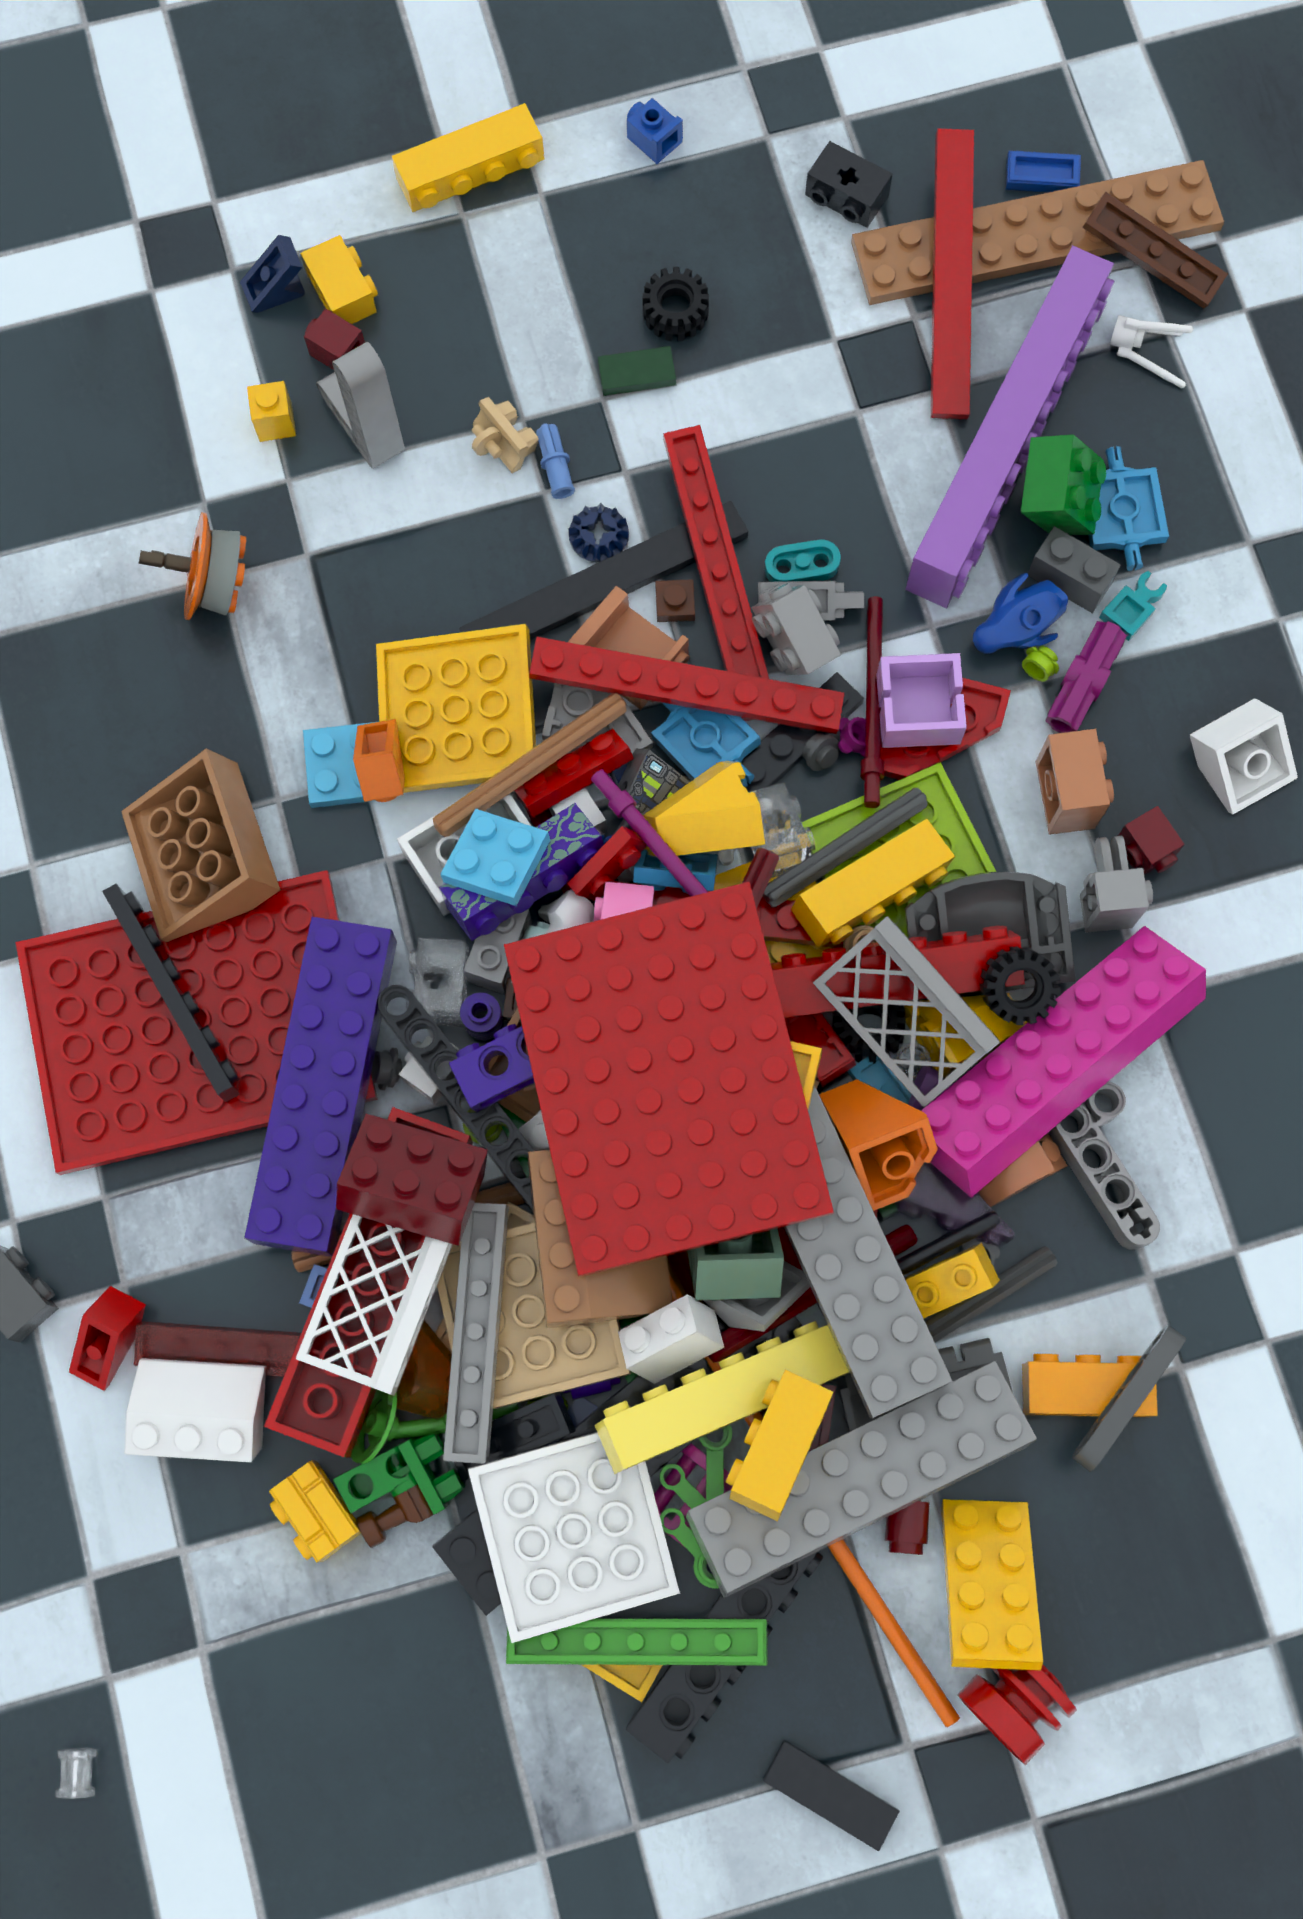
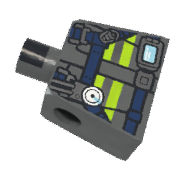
[612,748,690,835]

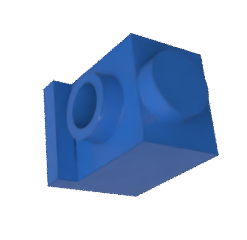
[626,98,683,164]

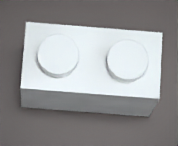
[618,1294,724,1384]

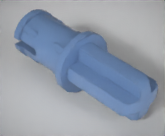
[536,423,575,499]

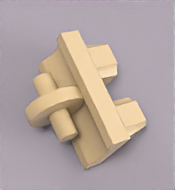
[472,397,539,473]

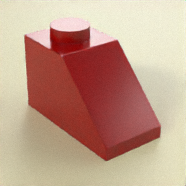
[69,1286,146,1391]

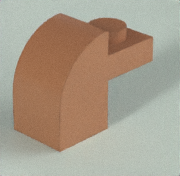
[979,1133,1067,1208]

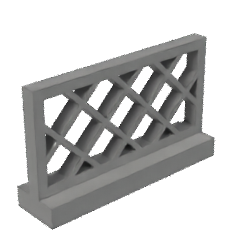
[813,916,1000,1108]

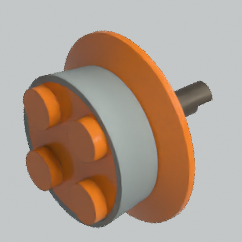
[138,512,246,620]

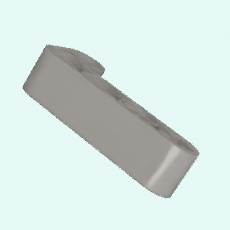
[1049,1082,1160,1250]

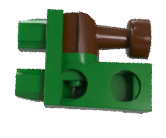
[333,1432,465,1548]

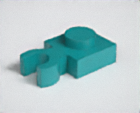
[1099,571,1167,641]

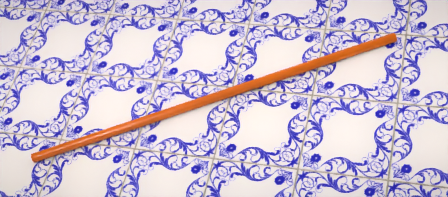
[669,1274,960,1727]

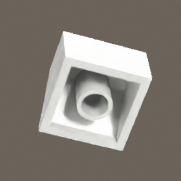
[1190,698,1298,815]

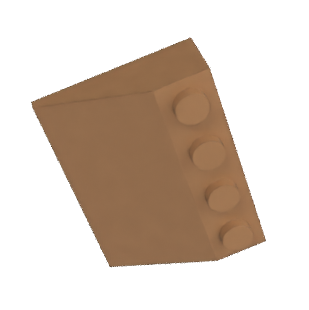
[121,748,280,942]
[528,1150,672,1328]

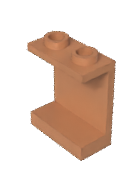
[568,586,690,710]

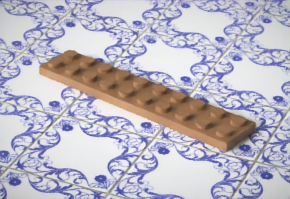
[851,160,1224,305]

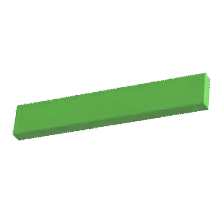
[506,1619,768,1666]

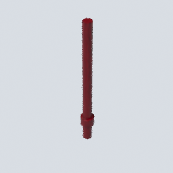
[860,596,884,808]

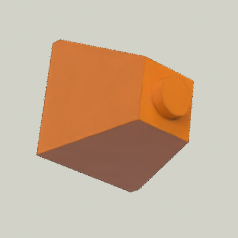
[819,1079,938,1211]

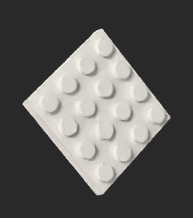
[467,1432,680,1643]

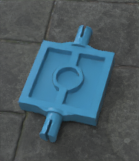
[1088,446,1169,571]
[651,703,761,787]

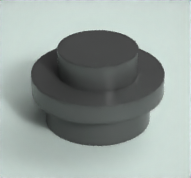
[803,733,839,771]

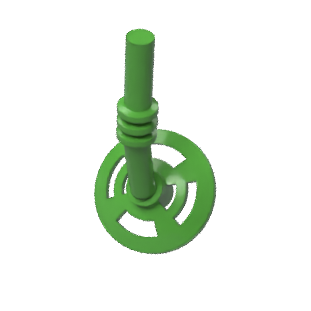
[351,1390,519,1464]

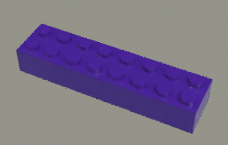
[244,917,397,1257]

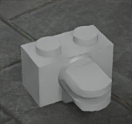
[1080,836,1153,933]

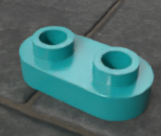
[765,539,841,582]

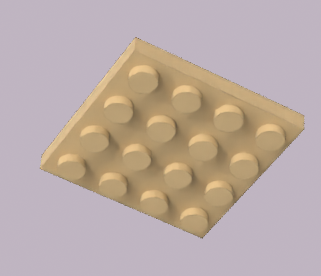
[437,1222,631,1409]

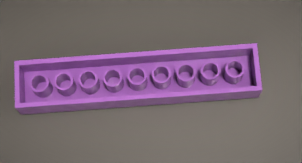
[905,245,1115,609]

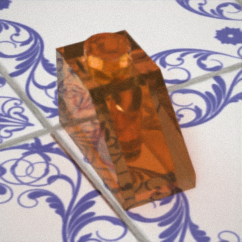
[396,1320,452,1420]

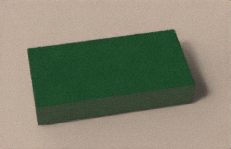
[597,346,676,396]

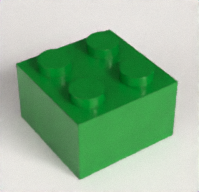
[1021,434,1106,535]

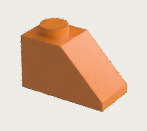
[353,719,405,802]

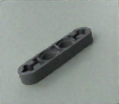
[1072,1324,1186,1472]

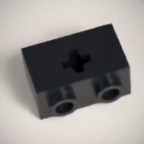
[805,141,893,228]

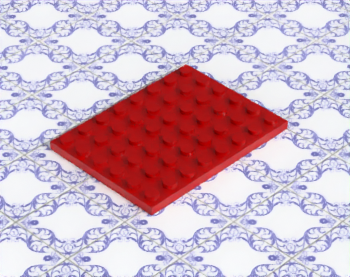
[15,870,378,1175]
[504,882,834,1277]

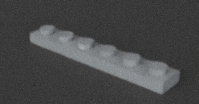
[443,1203,509,1464]

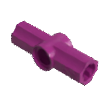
[1045,621,1127,733]

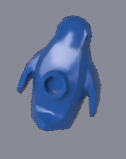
[973,573,1068,654]

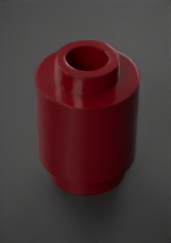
[885,1500,930,1555]

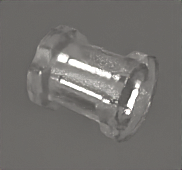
[55,1748,97,1798]

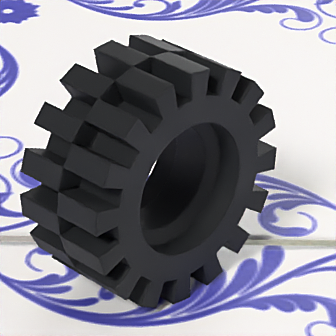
[642,267,709,341]
[980,946,1061,1025]
[832,1004,906,1064]

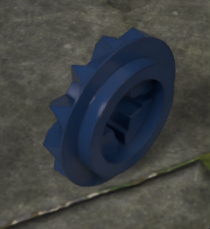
[568,503,629,562]

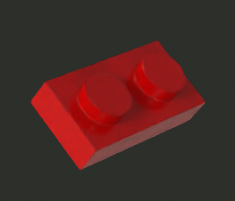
[567,826,647,900]

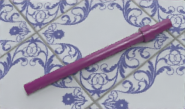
[591,769,708,896]

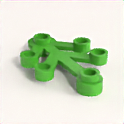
[659,1425,733,1588]

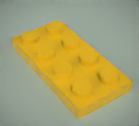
[941,1499,1043,1670]

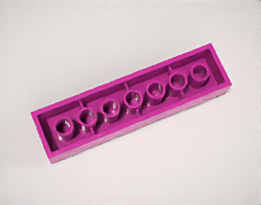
[921,926,1206,1198]

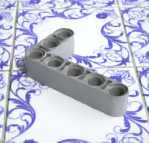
[316,342,405,469]

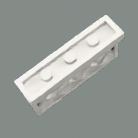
[296,1214,453,1396]

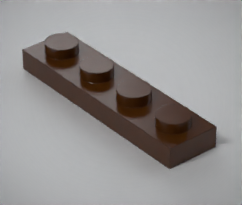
[1082,192,1228,309]

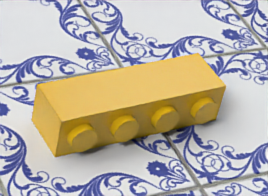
[392,103,545,212]
[791,819,955,948]

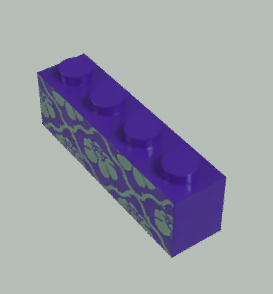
[439,803,604,941]

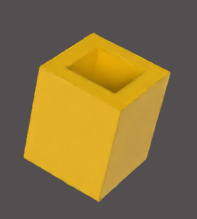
[247,381,296,442]

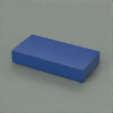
[1005,151,1081,192]

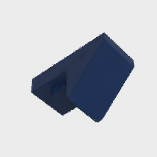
[240,235,305,313]

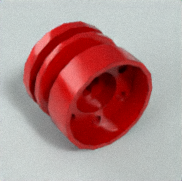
[957,1665,1077,1766]

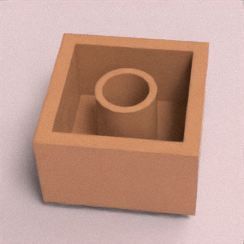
[1035,729,1114,835]

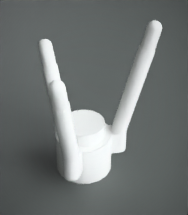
[1110,315,1193,388]

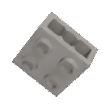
[751,583,841,675]

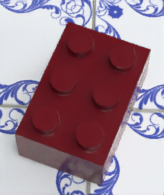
[336,1113,488,1246]

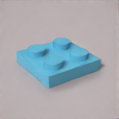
[303,722,376,808]
[440,809,550,906]

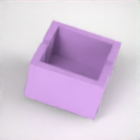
[876,653,966,748]

